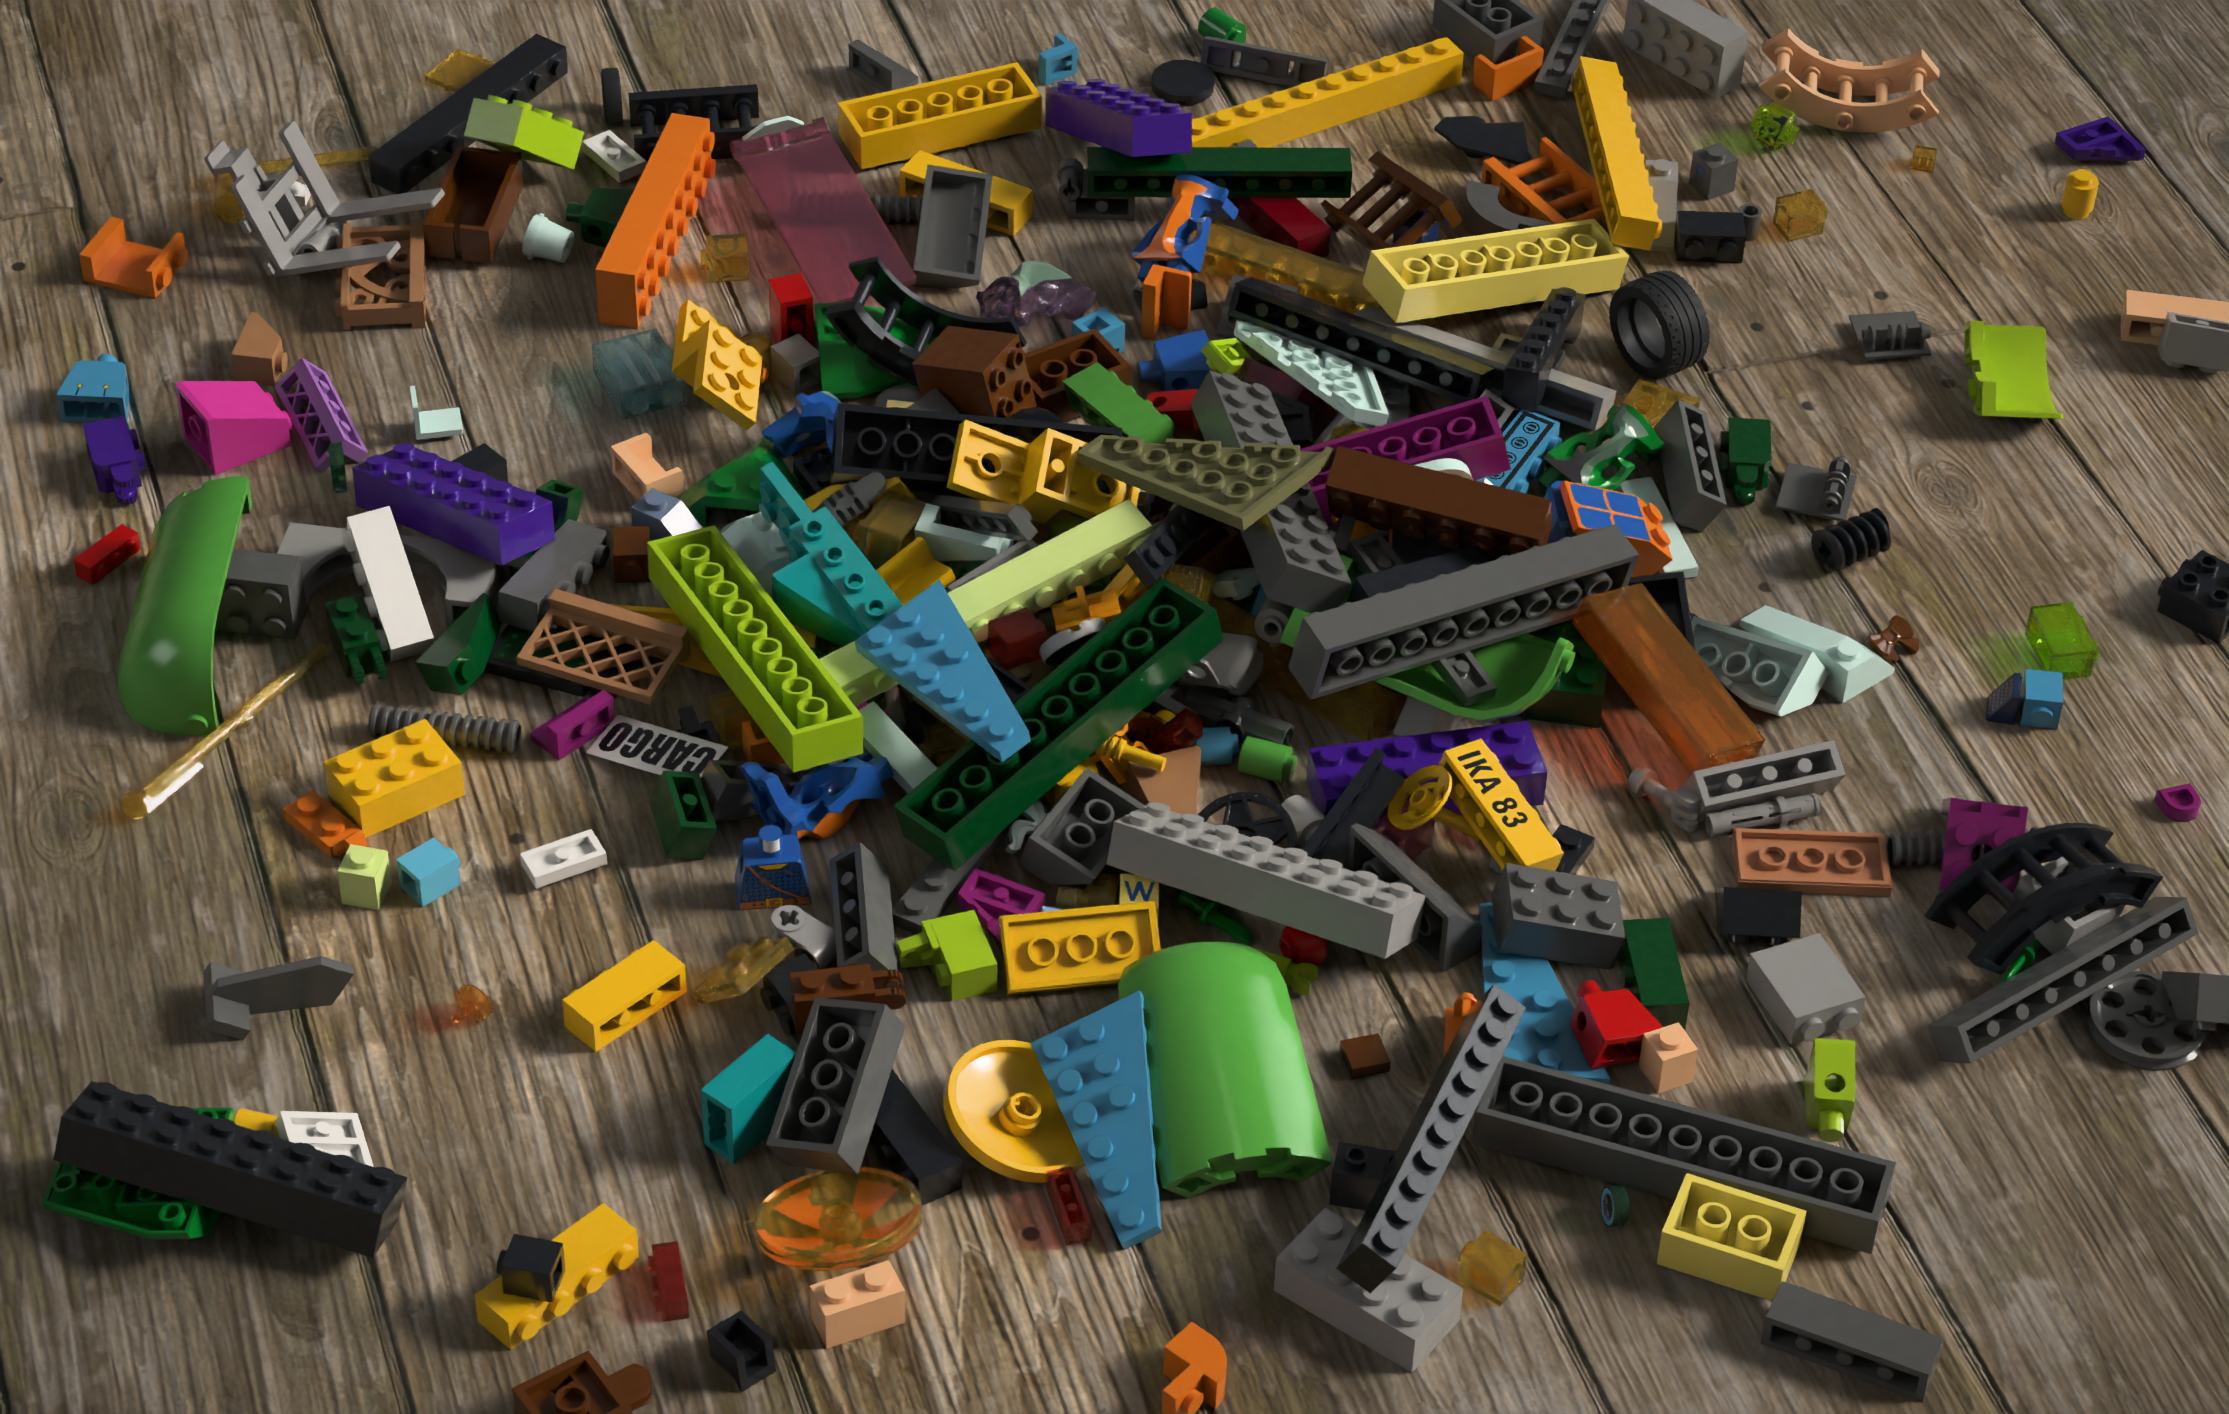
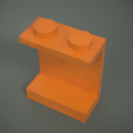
[79,216,188,299]

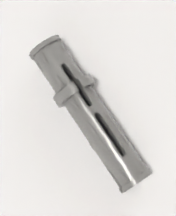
[1704,792,1820,837]

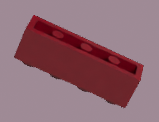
[1228,198,1330,267]

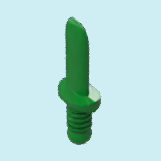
[1177,890,1253,944]
[1999,939,2041,985]

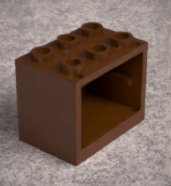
[912,326,1037,418]

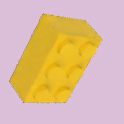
[323,719,465,838]

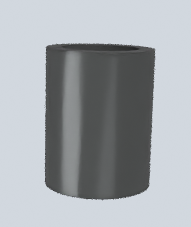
[1738,204,1762,241]

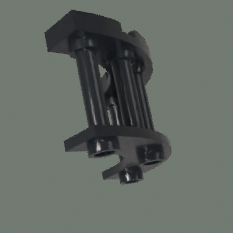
[825,256,1027,387]
[1924,823,2163,975]

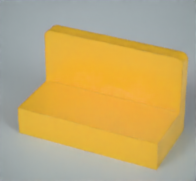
[876,537,956,606]

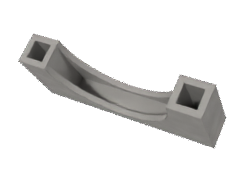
[277,522,504,627]

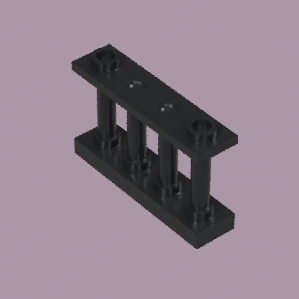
[628,84,759,164]

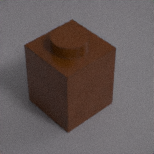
[613,526,651,583]

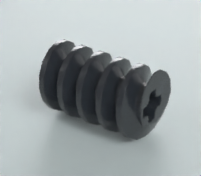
[1811,508,1891,571]

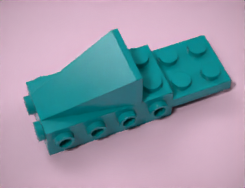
[758,461,903,647]

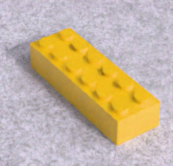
[838,62,1042,169]

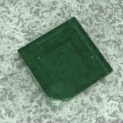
[328,442,348,493]

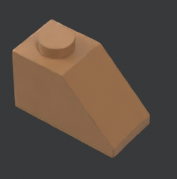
[231,312,288,386]

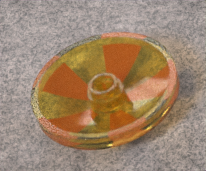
[755,1167,923,1271]

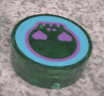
[1600,1185,1630,1227]

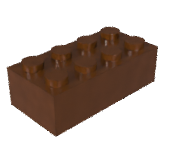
[423,146,524,264]

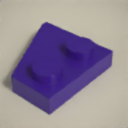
[2055,116,2146,161]

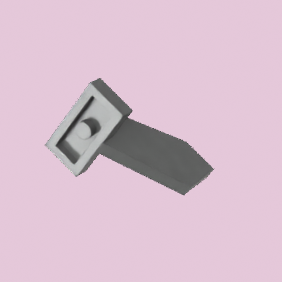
[203,956,354,1040]

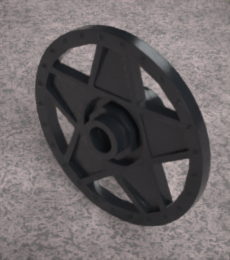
[1198,792,1298,848]

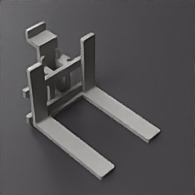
[204,121,445,277]

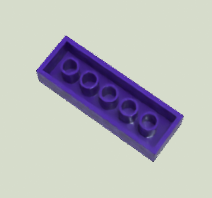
[1045,79,1192,157]
[352,443,555,565]
[1306,721,1548,826]

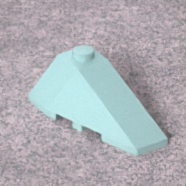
[1739,605,1895,704]
[1691,616,1829,716]

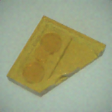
[1622,379,1701,431]

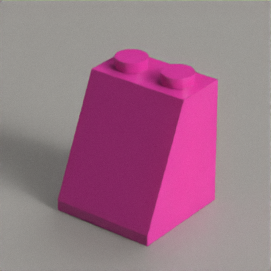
[175,381,292,475]

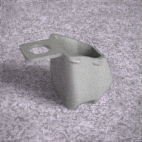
[1178,632,1264,699]

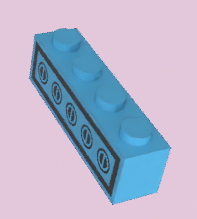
[1475,409,1562,493]

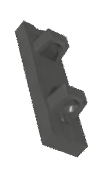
[1200,36,1329,87]

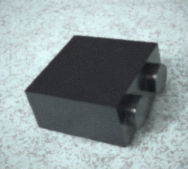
[2157,550,2229,644]

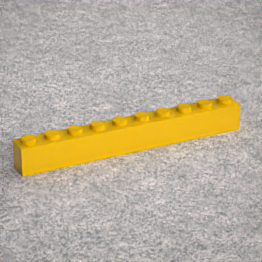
[1191,37,1464,148]
[1571,56,1662,251]

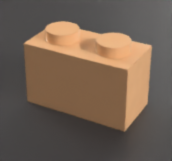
[810,1260,905,1349]

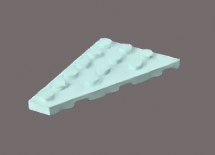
[1233,320,1389,429]

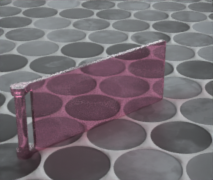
[730,117,916,303]

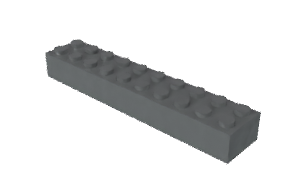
[1190,370,1352,613]
[1288,524,1639,700]
[1472,1056,1896,1254]

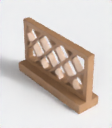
[516,589,691,705]

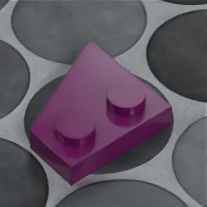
[958,868,1045,945]

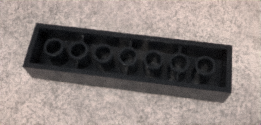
[830,403,1122,495]
[53,1081,408,1258]

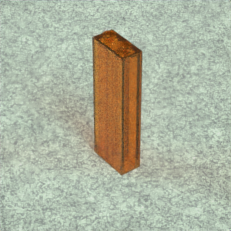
[1572,583,1765,775]

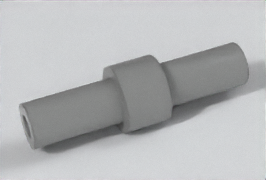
[883,686,906,732]

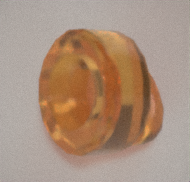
[452,984,493,1023]

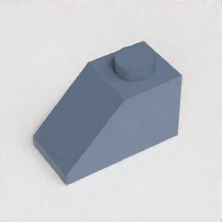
[631,488,702,541]

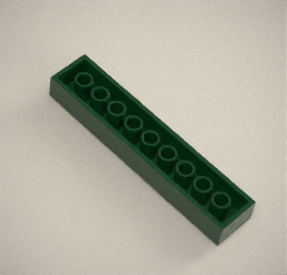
[893,577,1223,871]

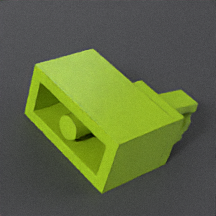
[896,910,997,1001]

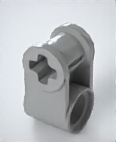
[771,905,837,970]

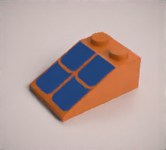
[1559,481,1673,577]

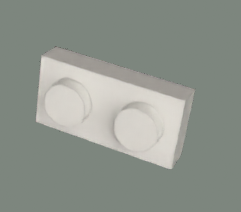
[582,130,646,183]
[520,829,607,889]

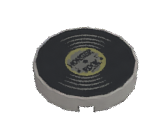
[1039,618,1107,665]

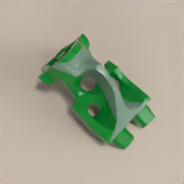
[1538,404,1665,493]

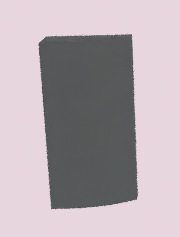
[910,164,993,289]

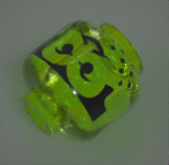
[1750,102,1800,150]

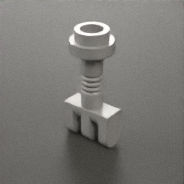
[1628,767,1699,832]

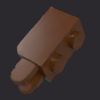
[790,964,907,1035]

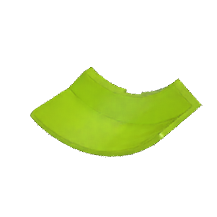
[1964,320,2063,419]

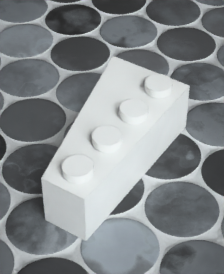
[342,506,434,662]

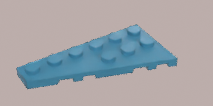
[854,580,1031,762]
[1031,990,1162,1250]

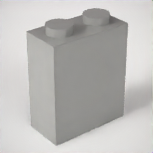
[1746,933,1866,1045]

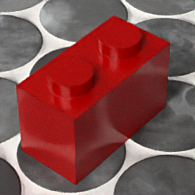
[768,273,815,348]

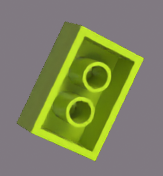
[464,95,584,170]

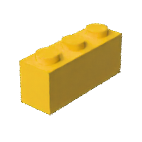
[562,940,687,1052]

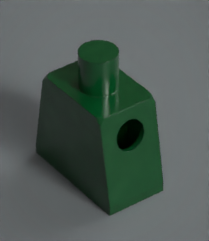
[566,188,634,248]

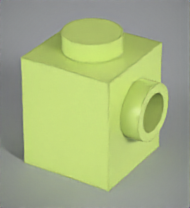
[337,844,392,910]

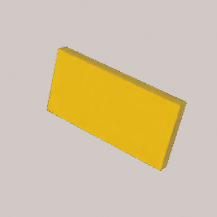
[998,901,1161,996]

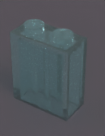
[592,328,687,420]

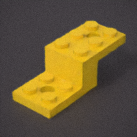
[671,300,762,431]
[947,419,1140,524]

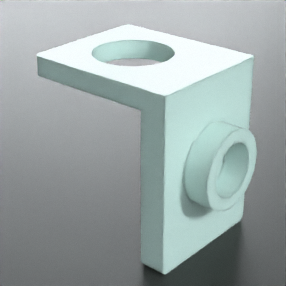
[410,386,463,440]

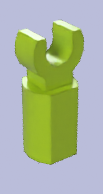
[1254,948,1318,995]

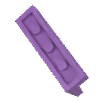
[274,358,369,473]

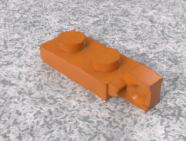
[283,790,369,858]

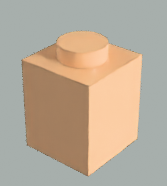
[1639,1022,1698,1093]

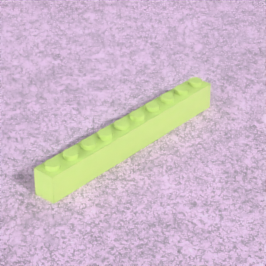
[819,499,1153,707]

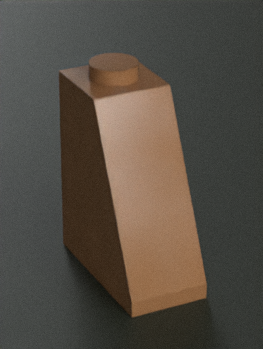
[1127,745,1201,814]

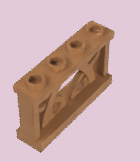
[335,219,427,330]

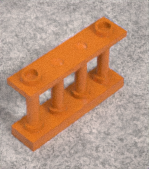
[1481,137,1607,224]

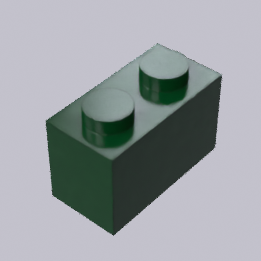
[649,771,717,860]

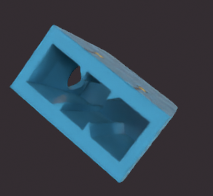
[57,354,129,423]

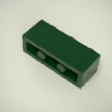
[1616,918,1690,1030]

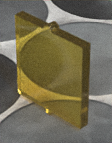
[425,48,496,92]

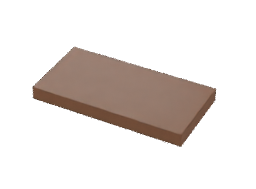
[1732,828,1892,897]

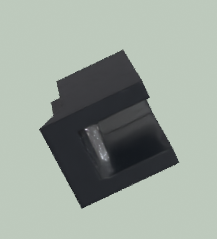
[707,1310,776,1392]

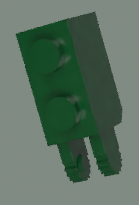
[1719,417,1772,506]
[325,594,387,685]

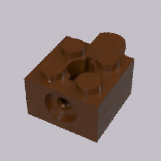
[512,1350,653,1414]

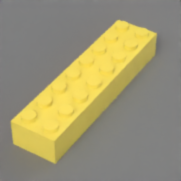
[1362,219,1629,323]

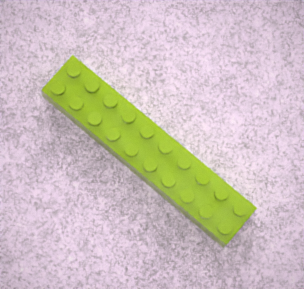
[647,525,864,773]

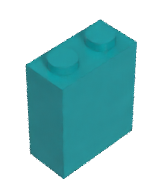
[701,1034,797,1164]

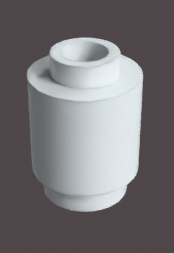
[1281,795,1325,848]

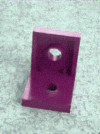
[1939,797,2028,895]

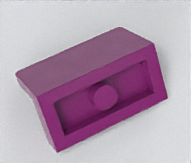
[530,690,615,760]

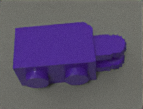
[83,416,146,505]

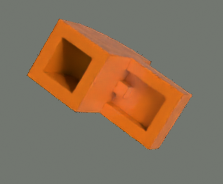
[1162,1322,1227,1414]

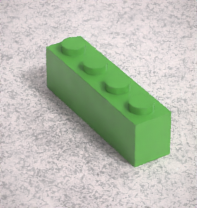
[1063,362,1175,444]

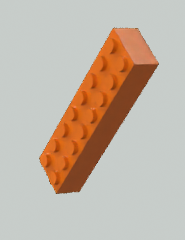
[595,113,716,329]

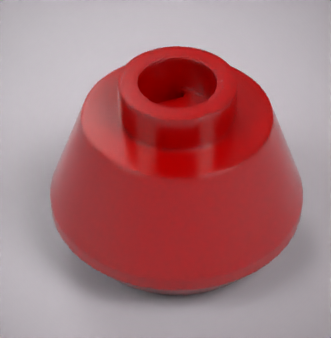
[1279,926,1329,965]

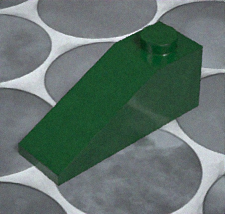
[415,593,502,695]

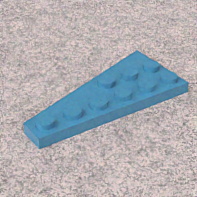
[1478,903,1610,1085]

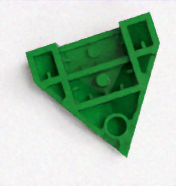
[677,437,809,528]

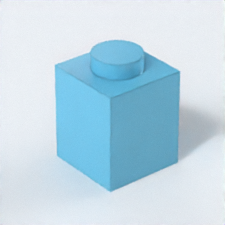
[396,838,460,907]

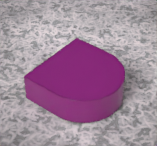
[2154,783,2201,822]

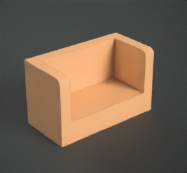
[611,433,684,501]

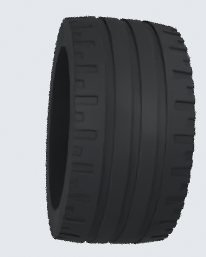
[1609,270,1710,379]

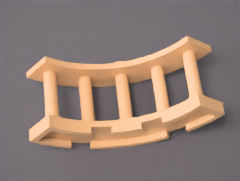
[1759,28,1939,133]

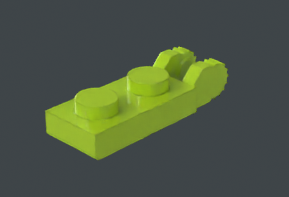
[1200,338,1264,374]

